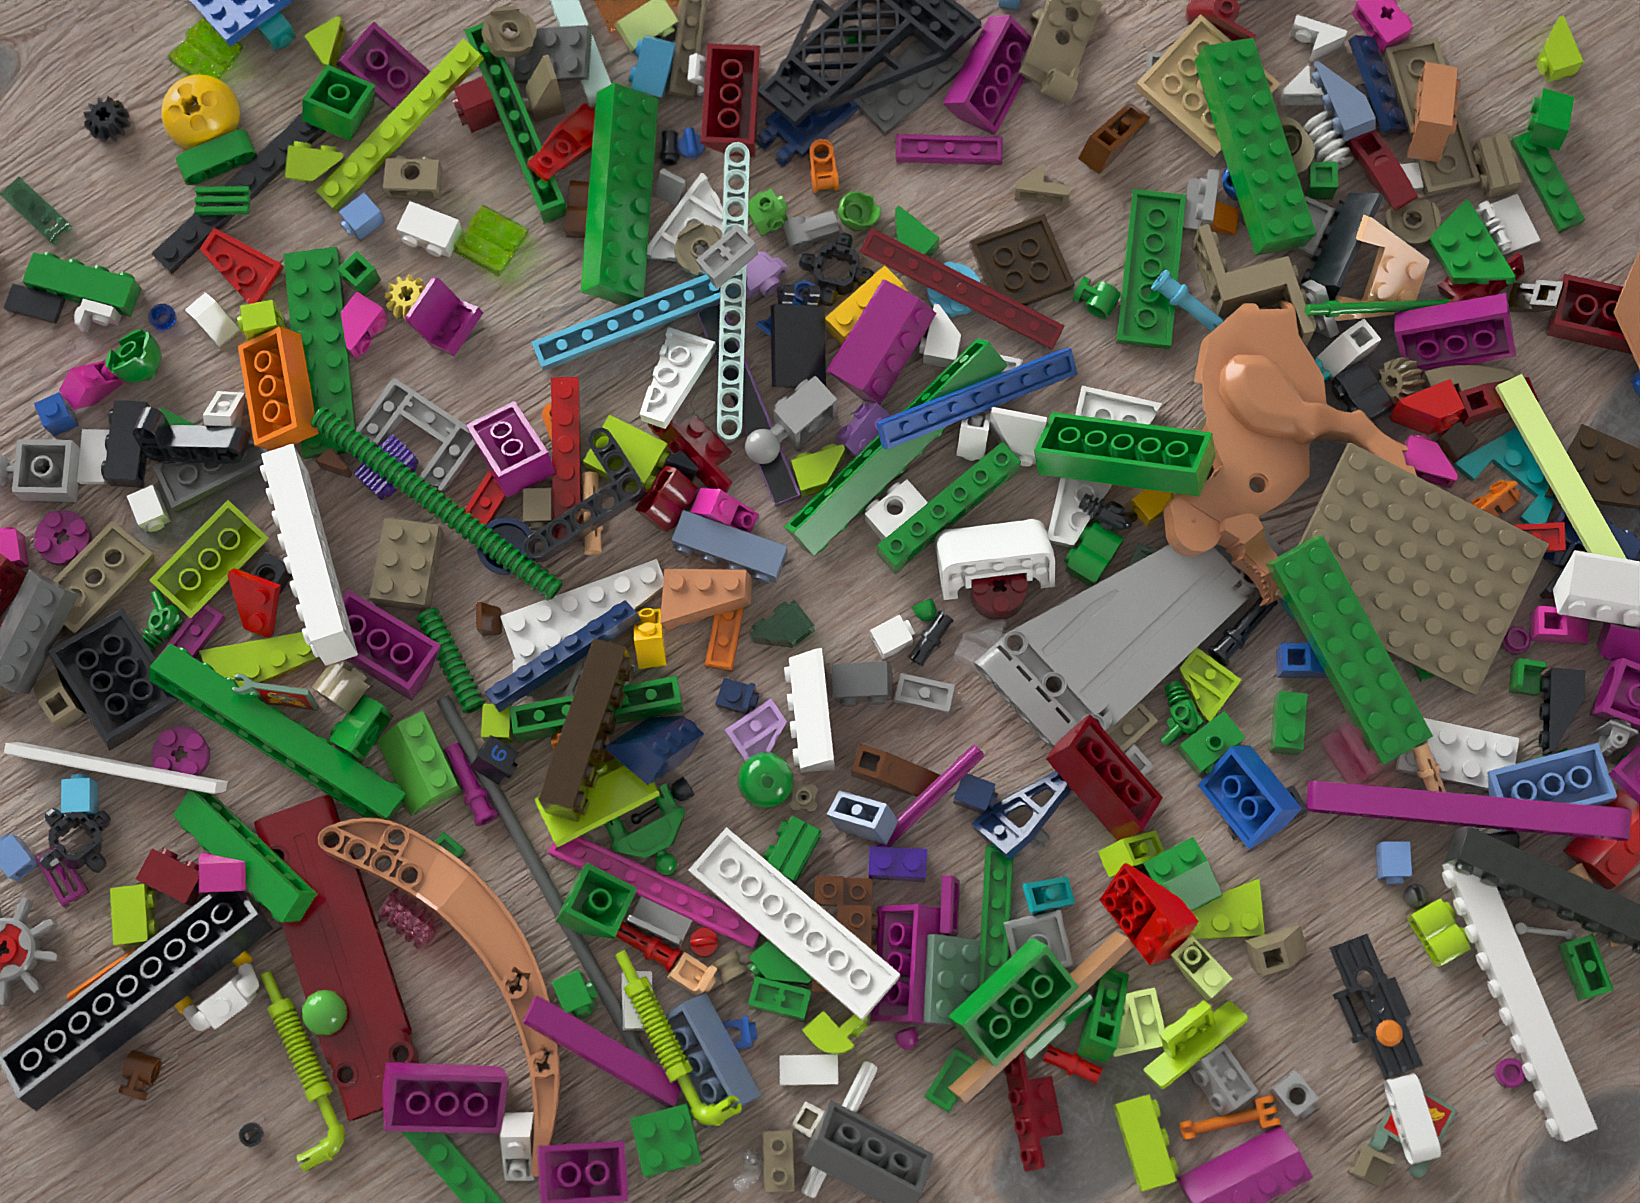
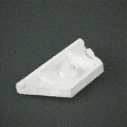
[647,173,723,262]

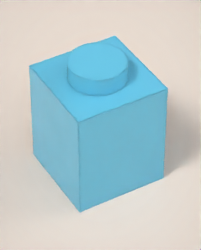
[61,774,98,816]

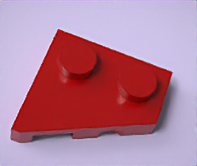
[228,568,281,638]

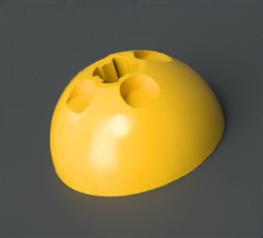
[161,74,240,150]

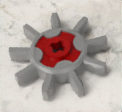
[0,897,62,1006]

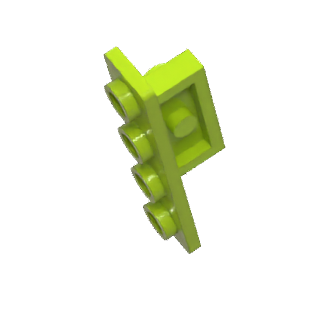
[1144,1000,1248,1089]

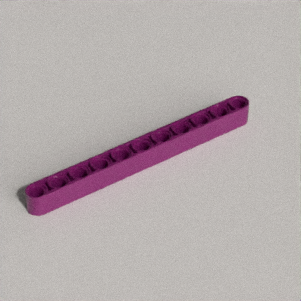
[1306,781,1632,841]

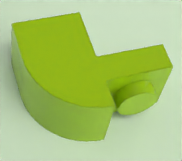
[802,1011,869,1055]

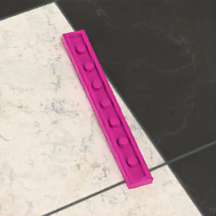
[548,836,761,949]

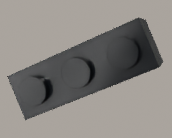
[101,400,151,488]

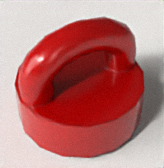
[690,928,719,957]

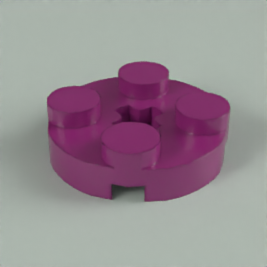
[34,510,92,566]
[152,726,210,776]

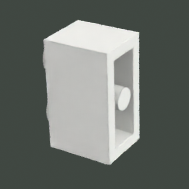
[397,201,463,258]

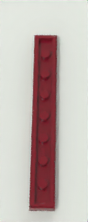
[859,228,1065,350]

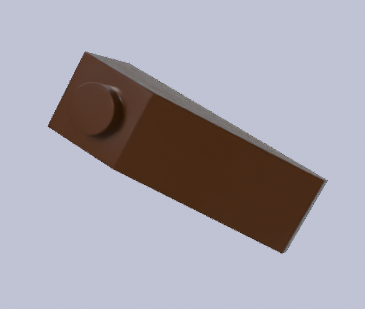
[1078,102,1150,174]

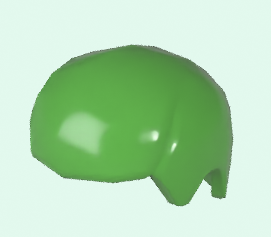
[838,191,881,231]
[302,990,347,1035]

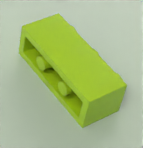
[1113,1094,1179,1192]

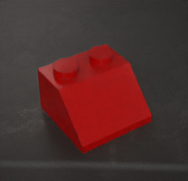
[1389,379,1465,435]

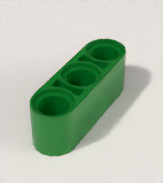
[176,129,257,186]

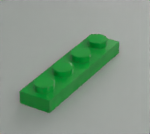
[1510,131,1585,233]

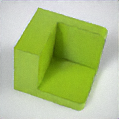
[481,704,514,743]

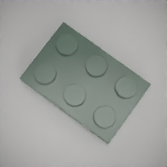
[923,934,980,1026]

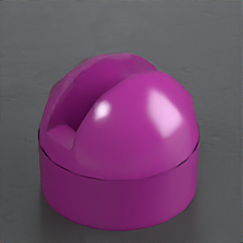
[893,1026,919,1050]

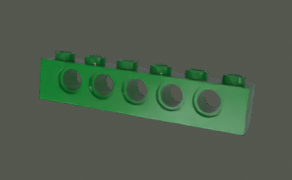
[877,441,1021,574]

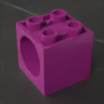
[1590,658,1640,734]

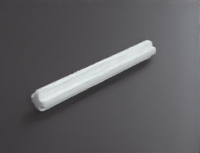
[801,1061,877,1198]

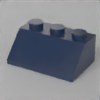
[605,716,704,785]

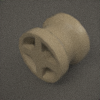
[712,951,748,985]

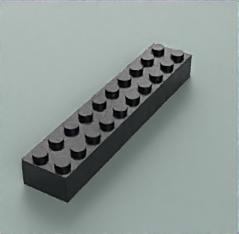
[0,889,273,1112]

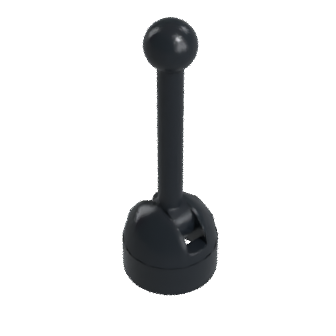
[631,776,695,824]

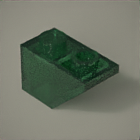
[750,599,815,648]

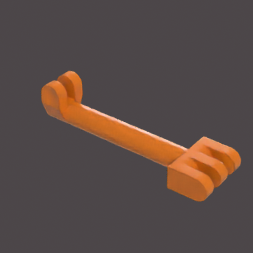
[1179,1095,1281,1140]

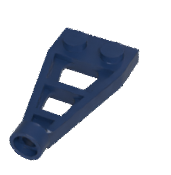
[971,771,1072,860]

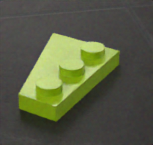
[1186,878,1265,940]

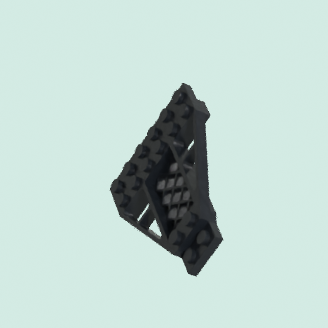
[757,0,982,127]

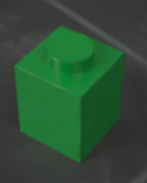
[337,251,381,296]

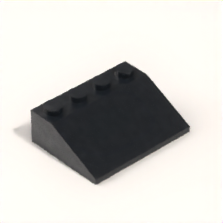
[48,608,179,751]

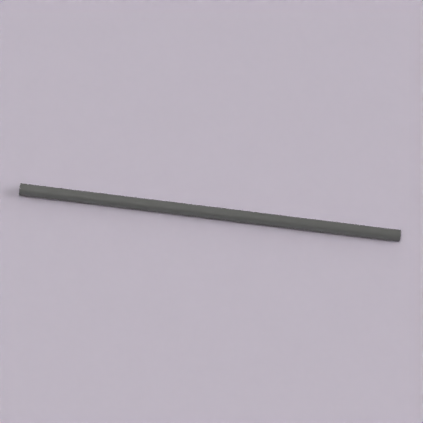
[437,695,653,1063]

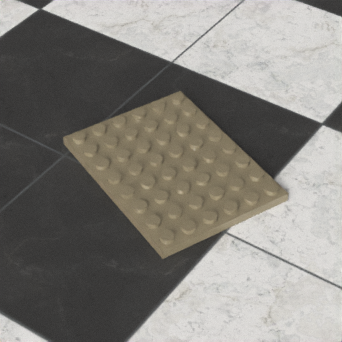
[1274,443,1549,695]

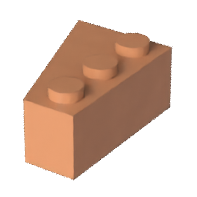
[1407,62,1461,163]
[660,569,753,631]

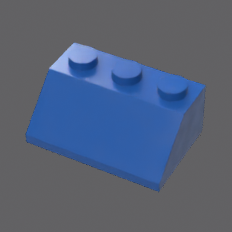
[1198,745,1302,849]

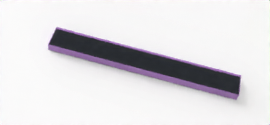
[697,303,801,507]

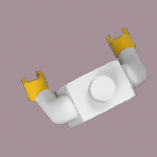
[174,950,259,1031]

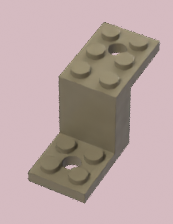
[1192,224,1316,347]

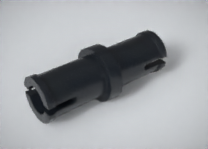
[908,611,954,667]

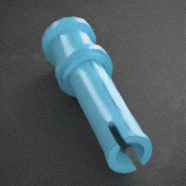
[1151,270,1224,332]

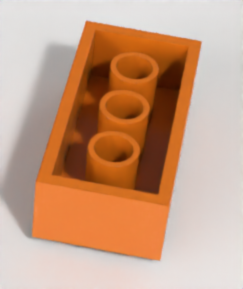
[238,326,318,451]

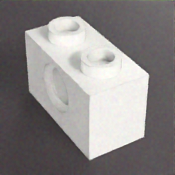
[865,480,928,540]

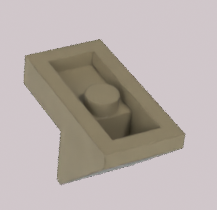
[1014,163,1070,206]

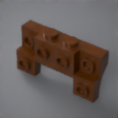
[812,876,878,993]

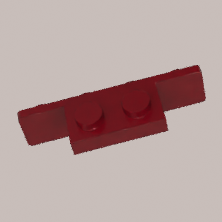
[1437,253,1525,304]
[648,414,732,493]
[1003,1051,1063,1172]

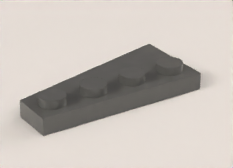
[153,439,269,512]

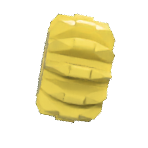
[385,274,426,321]

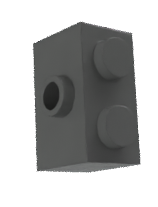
[832,661,893,707]

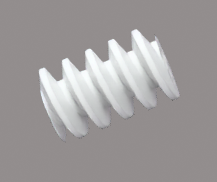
[1303,111,1354,170]

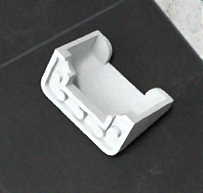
[935,519,1055,600]

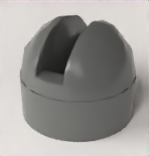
[1403,884,1428,908]

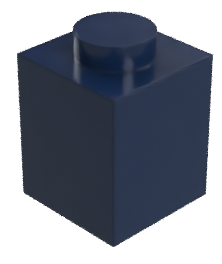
[953,773,998,814]

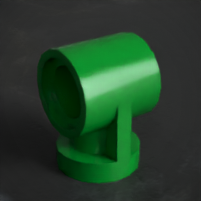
[1072,276,1121,319]

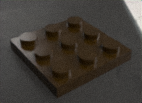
[969,214,1075,306]

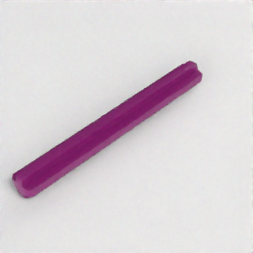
[874,745,985,847]

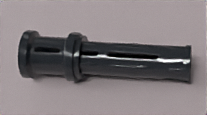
[1207,597,1278,666]

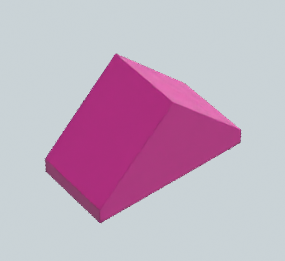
[199,853,246,892]

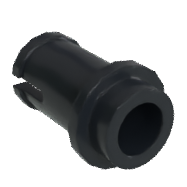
[659,130,680,166]

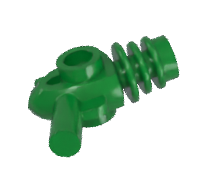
[141,590,182,652]
[1160,681,1204,747]

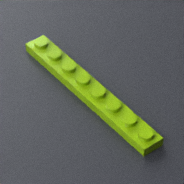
[316,38,484,211]

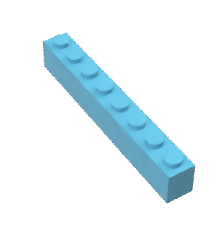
[531,275,741,371]

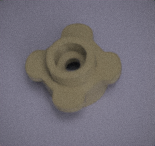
[789,783,818,812]

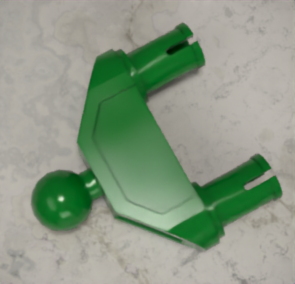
[604,784,686,876]

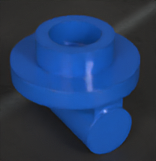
[678,127,705,159]

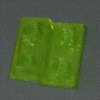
[168,17,243,79]
[454,205,528,276]

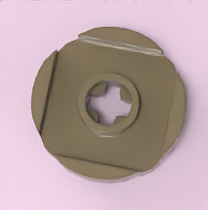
[482,6,536,58]
[1384,194,1441,247]
[674,223,722,278]

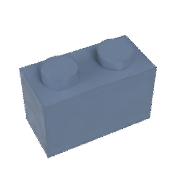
[827,790,899,845]

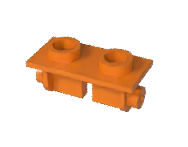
[1470,480,1521,517]

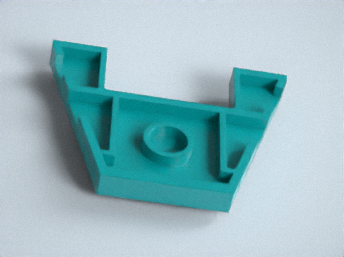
[1453,427,1567,524]

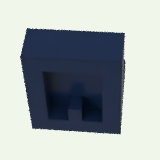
[716,678,760,715]

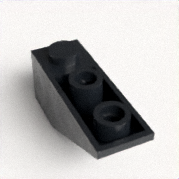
[1538,668,1586,756]

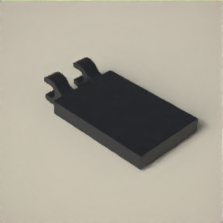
[770,285,826,388]

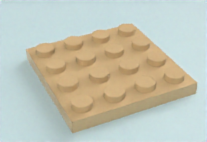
[1134,14,1280,157]

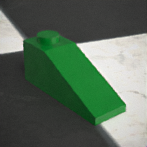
[1077,968,1129,1064]

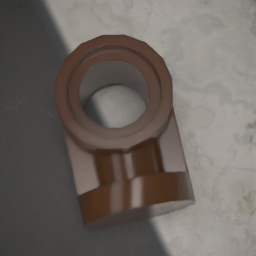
[118,1050,162,1100]

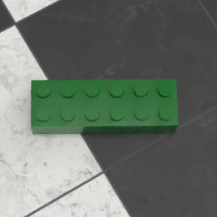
[1034,412,1216,497]

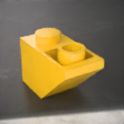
[634,608,666,669]

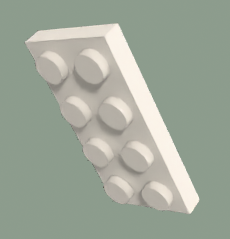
[1395,718,1519,791]

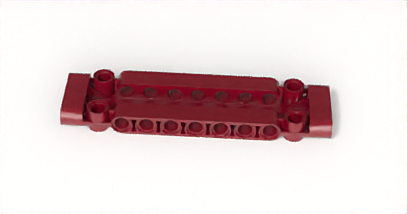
[254,795,420,1121]

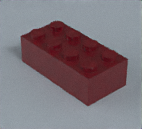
[1546,274,1632,354]

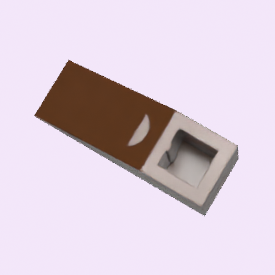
[851,744,940,797]

